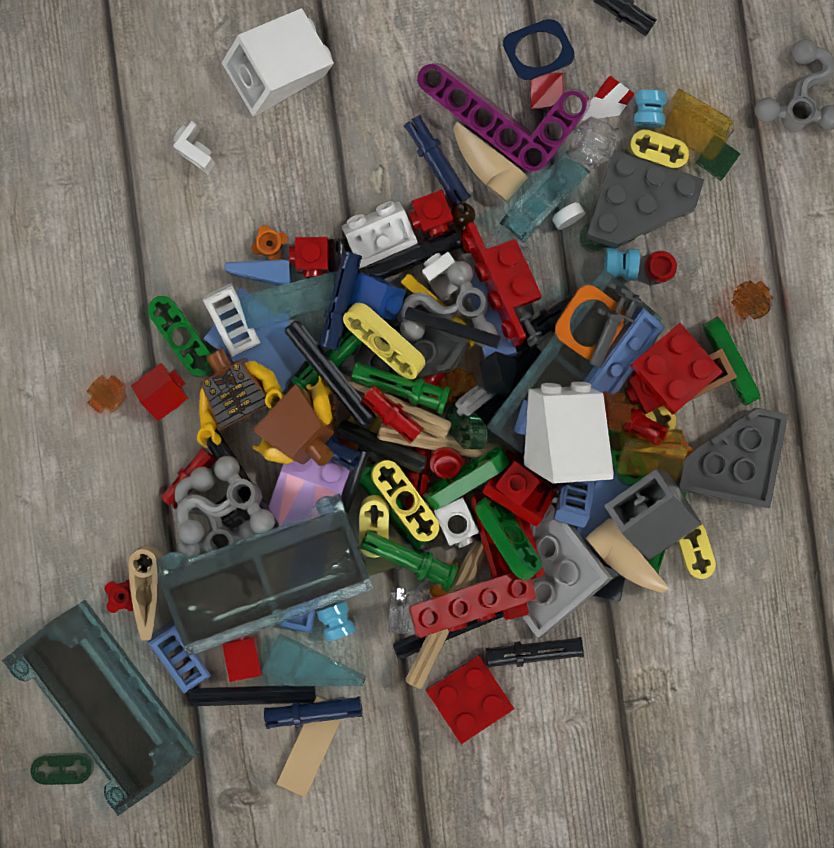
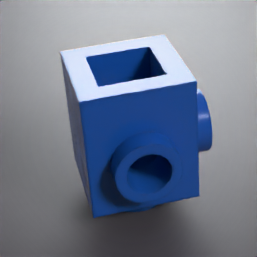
[350,272,406,320]

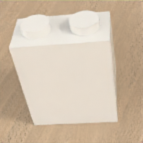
[222,8,334,117]
[524,382,613,483]

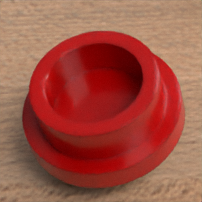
[645,251,677,283]
[429,447,462,478]

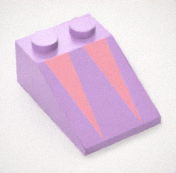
[268,458,350,544]

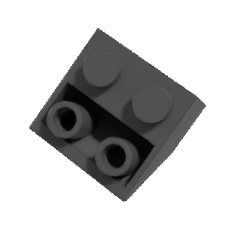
[604,469,702,560]

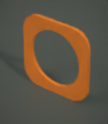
[555,285,626,361]

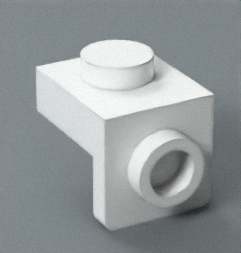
[422,252,459,300]

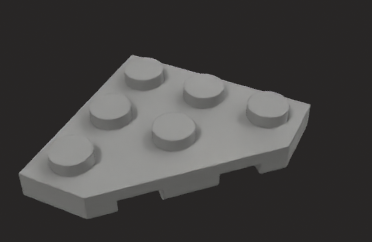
[522,503,613,638]

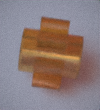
[731,280,773,320]
[438,368,477,407]
[87,375,127,414]
[603,391,633,432]

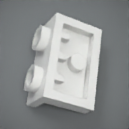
[341,201,418,269]

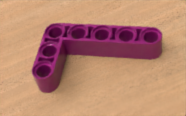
[417,63,590,172]

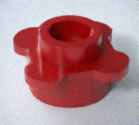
[104,580,134,613]

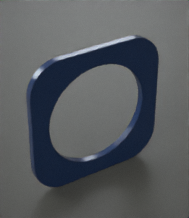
[503,19,575,80]

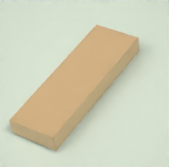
[276,695,341,798]

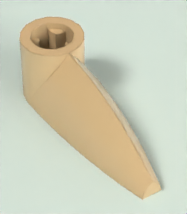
[453,122,528,203]
[585,517,669,593]
[128,545,162,640]

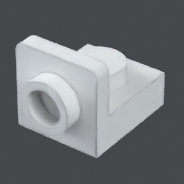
[173,121,215,174]

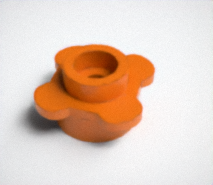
[251,225,288,260]

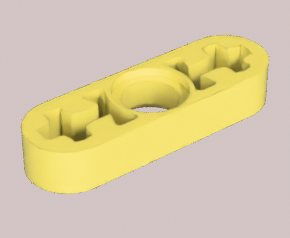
[343,303,425,379]
[371,460,439,542]

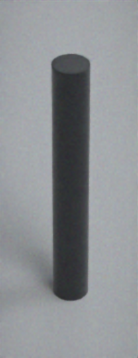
[404,307,501,349]
[331,445,371,532]

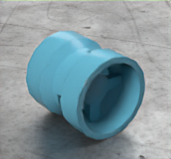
[633,90,667,128]
[603,247,640,281]
[316,600,356,642]

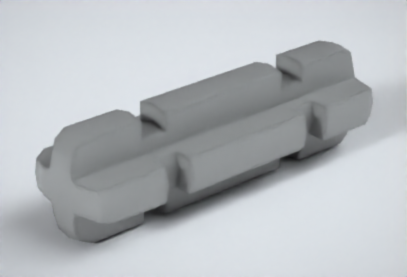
[455,381,496,416]

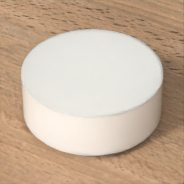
[552,202,585,230]

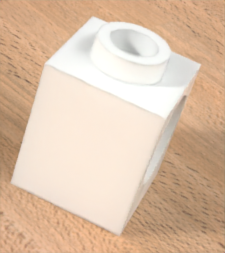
[433,497,479,548]

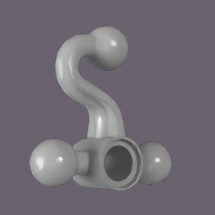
[755,39,834,132]
[400,261,498,347]
[176,456,275,545]
[174,467,263,561]

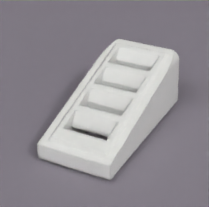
[203,283,260,357]

